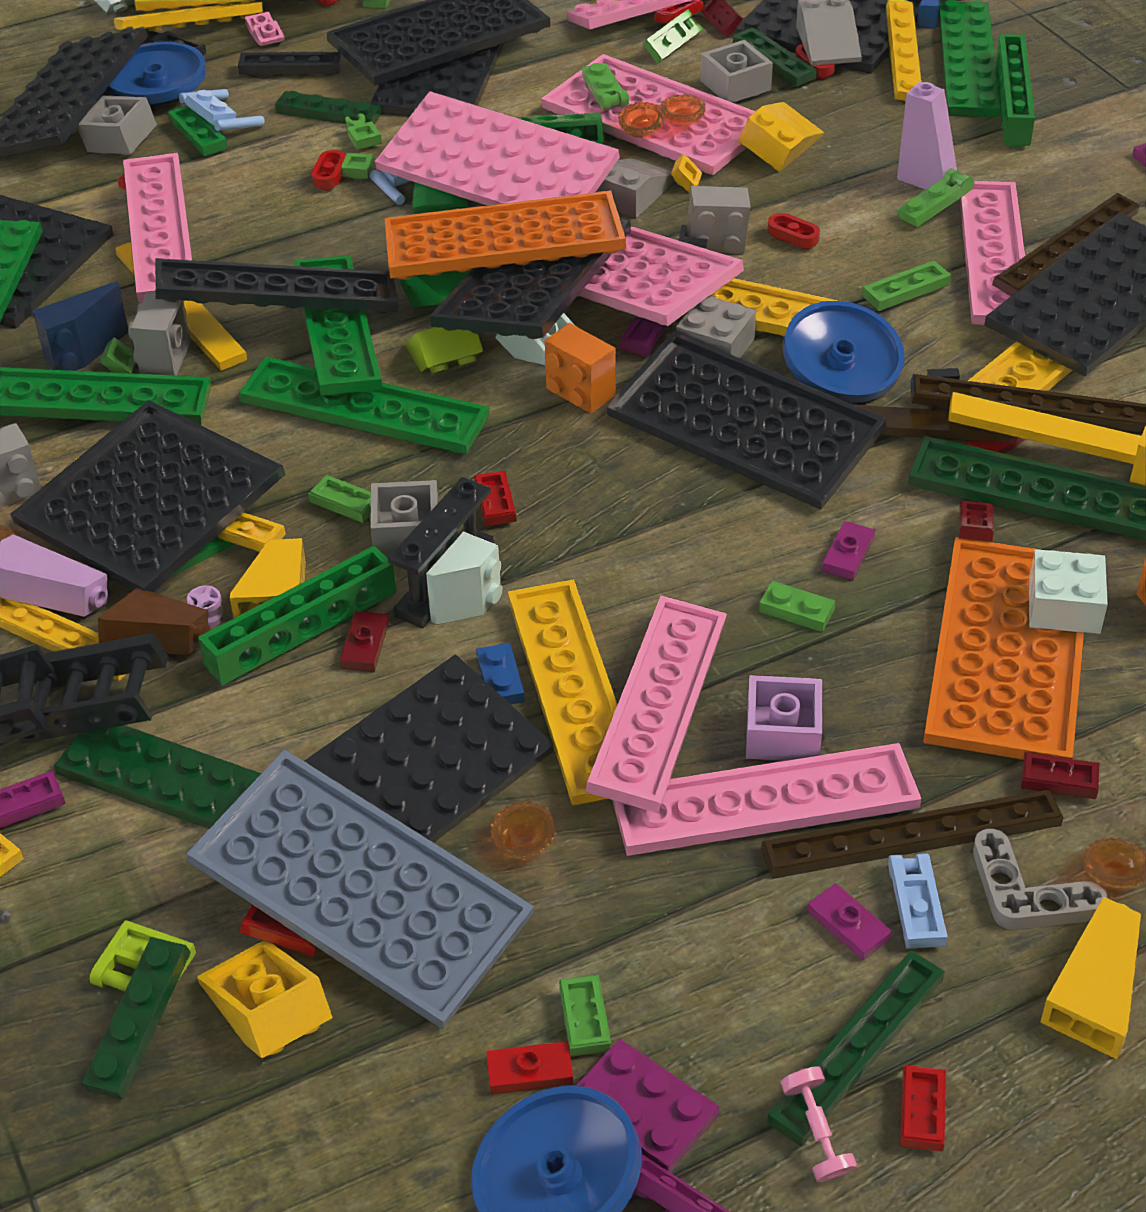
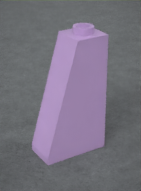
[897,81,957,189]
[0,534,108,617]

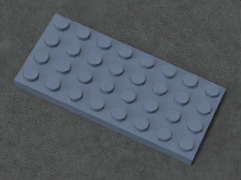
[187,749,534,1030]

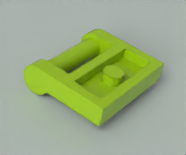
[90,920,196,1003]

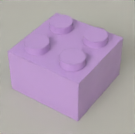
[746,675,822,761]

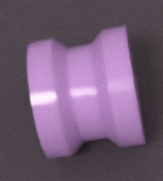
[186,585,224,628]

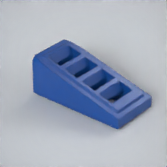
[917,0,939,29]

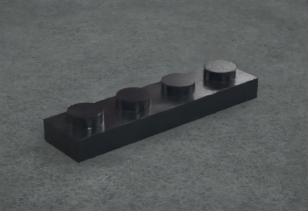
[238,52,342,76]

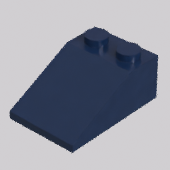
[33,281,129,371]

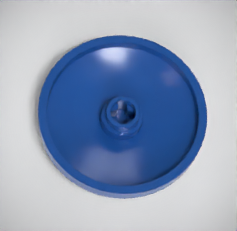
[106,42,207,104]
[783,301,905,403]
[471,1086,642,1212]

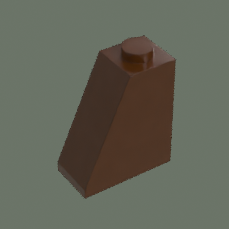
[98,587,210,655]

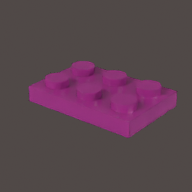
[576,1039,720,1172]

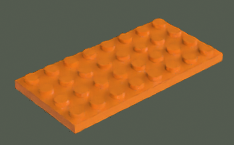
[385,191,627,279]
[923,537,1084,759]

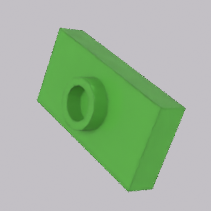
[308,475,371,523]
[559,975,611,1057]

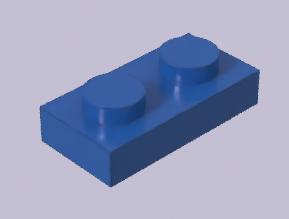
[476,643,525,705]

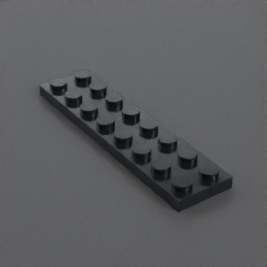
[155,258,398,313]

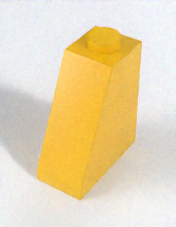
[230,538,306,618]

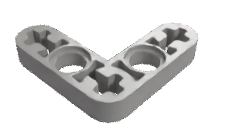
[973,829,1107,930]

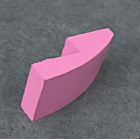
[245,12,285,46]

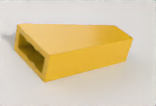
[1040,897,1141,1059]

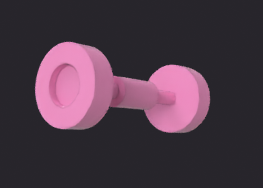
[780,1067,858,1182]

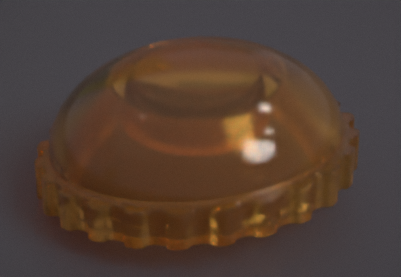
[660,94,706,126]
[618,102,665,138]
[490,801,556,860]
[1083,837,1146,891]

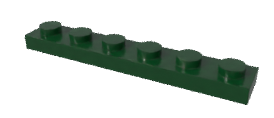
[767,950,945,1147]

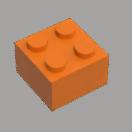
[544,323,616,414]

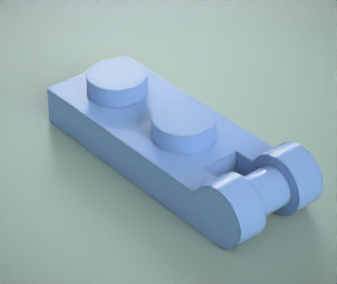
[888,853,947,949]

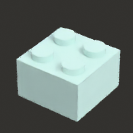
[1029,549,1108,634]

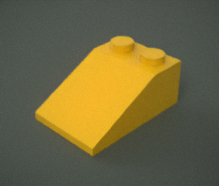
[738,102,824,172]
[197,941,333,1058]

